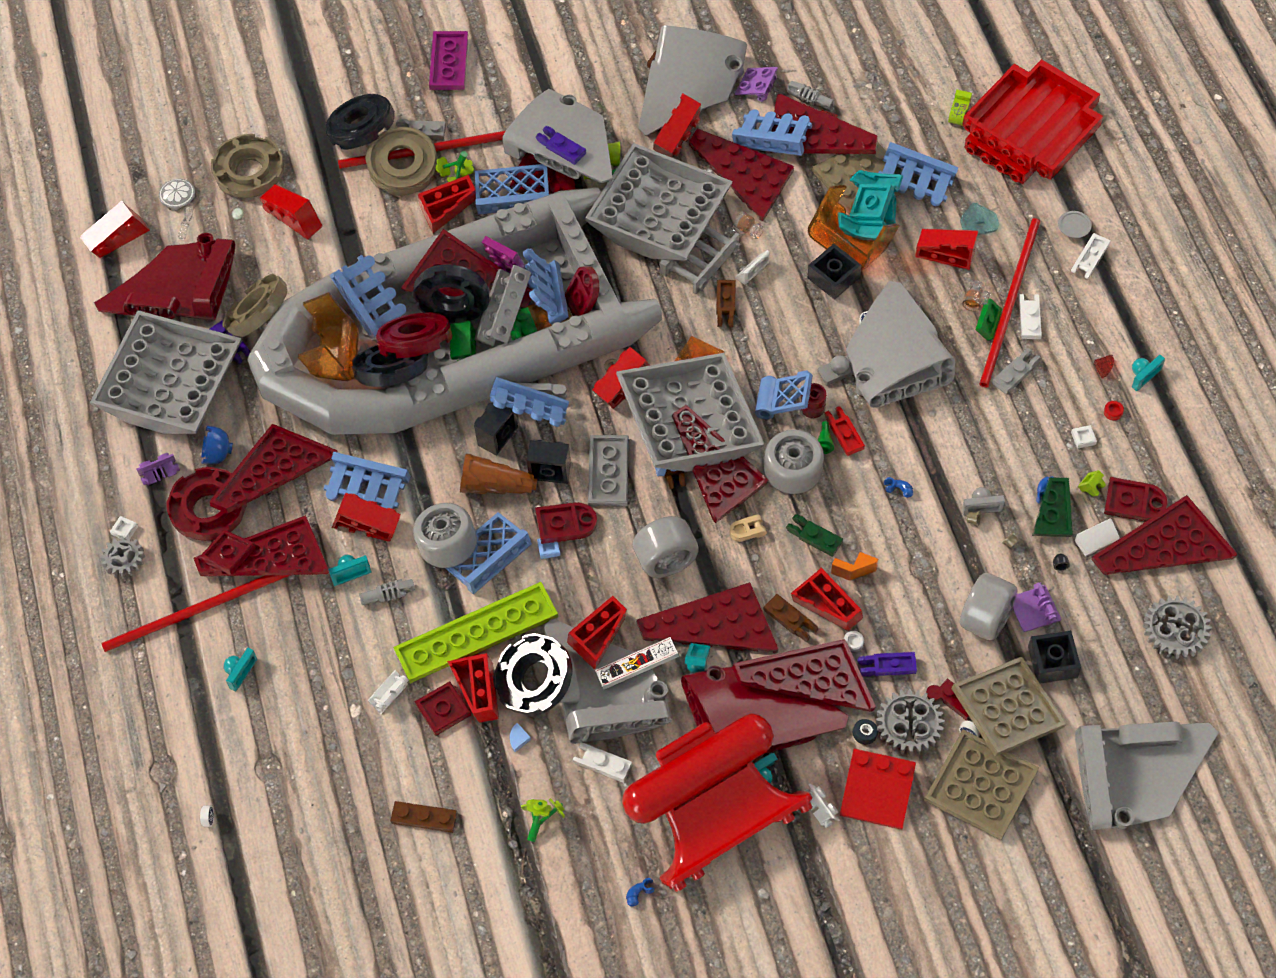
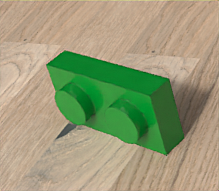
[975,298,1002,341]

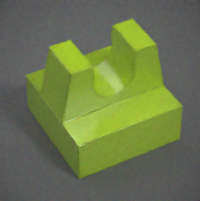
[1077,470,1106,497]

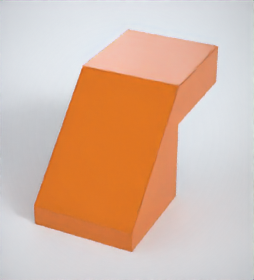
[831,552,878,581]

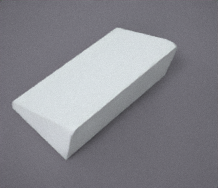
[735,250,770,285]
[1075,519,1120,557]

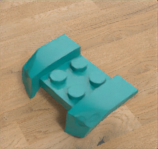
[838,170,903,241]

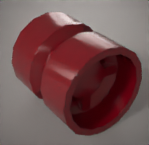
[801,383,827,418]

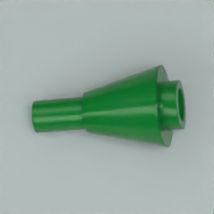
[818,421,834,454]

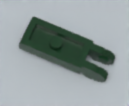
[786,514,843,557]

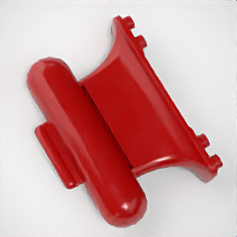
[622,713,813,892]

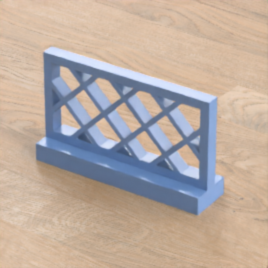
[475,164,549,214]
[445,512,532,595]

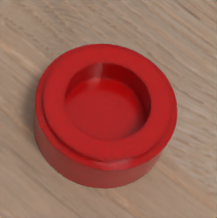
[1104,401,1124,421]

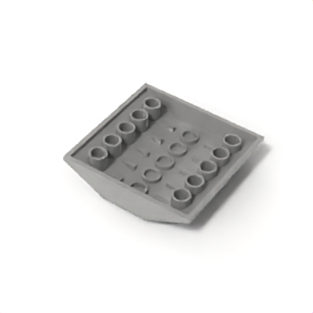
[585,143,732,260]
[90,311,242,434]
[616,353,764,472]

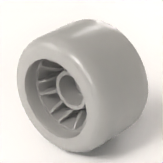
[764,430,824,494]
[413,503,477,568]
[633,516,698,578]
[960,573,1018,640]

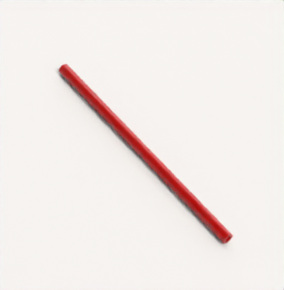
[338,130,506,169]
[979,218,1040,388]
[101,575,291,652]

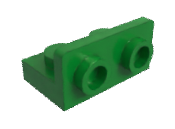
[510,307,537,340]

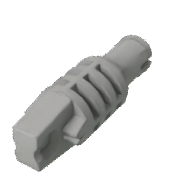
[787,81,834,111]
[359,579,415,606]

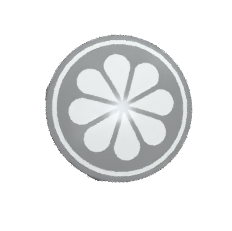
[159,179,196,211]

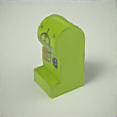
[948,89,972,126]

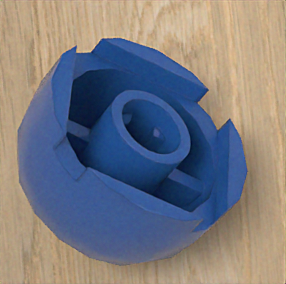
[201,426,233,465]

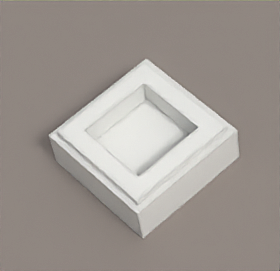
[1071,425,1097,449]
[110,516,138,540]

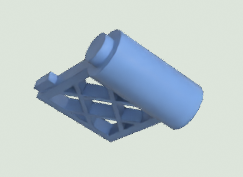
[755,370,813,419]

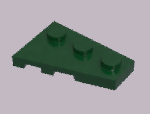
[1032,477,1073,537]

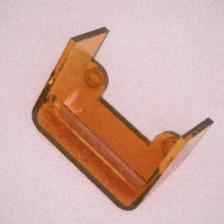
[807,185,900,270]
[298,292,359,382]

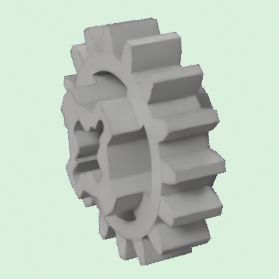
[100,536,145,578]

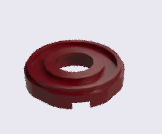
[376,313,452,358]
[167,467,247,541]

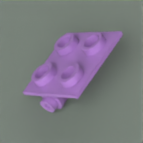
[735,67,778,102]
[136,453,180,486]
[1013,582,1062,632]

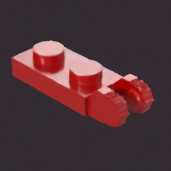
[824,406,865,456]

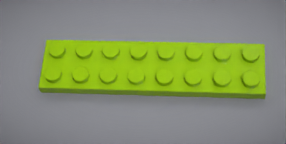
[393,582,558,684]

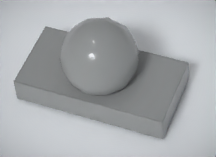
[818,355,854,386]
[962,487,1005,515]

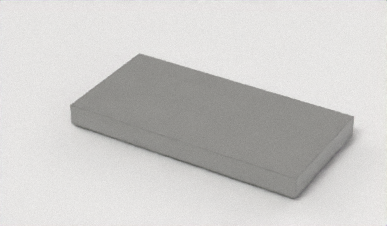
[588,435,629,506]

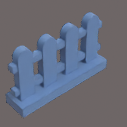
[732,109,812,156]
[878,142,959,206]
[523,249,568,325]
[329,255,406,339]
[489,377,569,427]
[323,452,411,509]

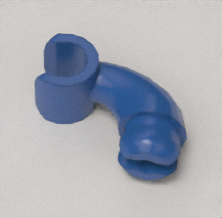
[1036,476,1053,503]
[884,477,913,498]
[626,878,655,906]

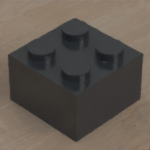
[807,244,861,300]
[474,402,518,456]
[526,440,571,484]
[1028,630,1081,684]

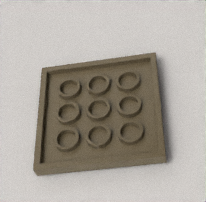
[812,142,914,215]
[951,657,1066,757]
[924,730,1039,840]

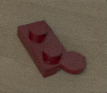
[926,678,970,721]

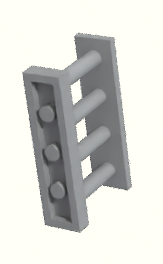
[660,223,740,294]
[474,265,531,347]

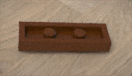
[390,801,457,833]

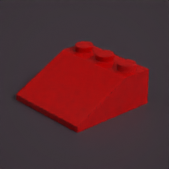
[840,748,916,830]

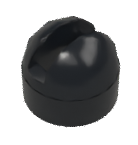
[1053,553,1070,571]

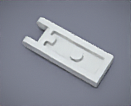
[1071,233,1111,279]
[1019,294,1042,339]
[572,743,632,783]

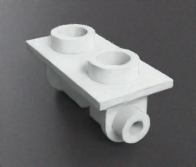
[368,670,409,714]
[804,784,840,828]

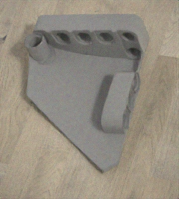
[639,25,747,136]
[503,89,613,183]
[846,281,955,408]
[544,618,672,744]
[1075,722,1219,830]

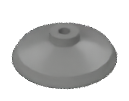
[1058,211,1091,238]

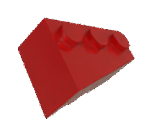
[653,93,701,158]
[592,347,650,409]

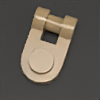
[730,515,767,542]

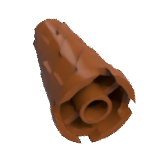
[460,454,537,494]

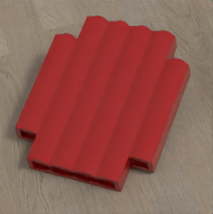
[962,59,1103,184]

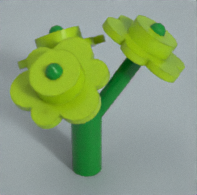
[436,151,474,182]
[521,798,565,842]

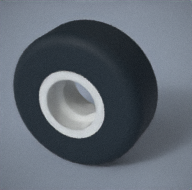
[852,719,878,745]

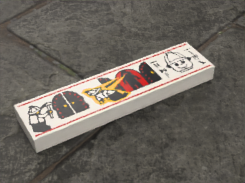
[595,637,679,689]

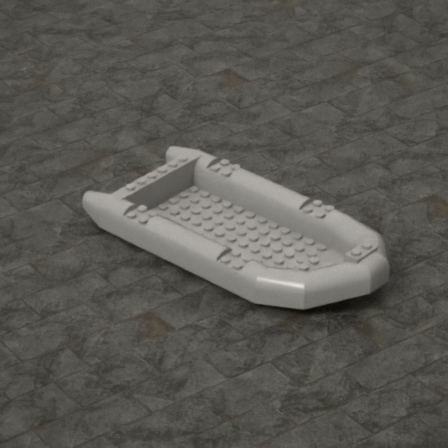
[248,187,662,435]

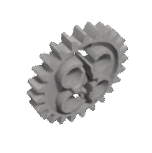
[1143,595,1212,659]
[876,689,945,755]

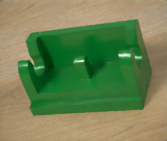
[450,321,476,361]

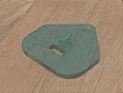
[960,203,999,235]

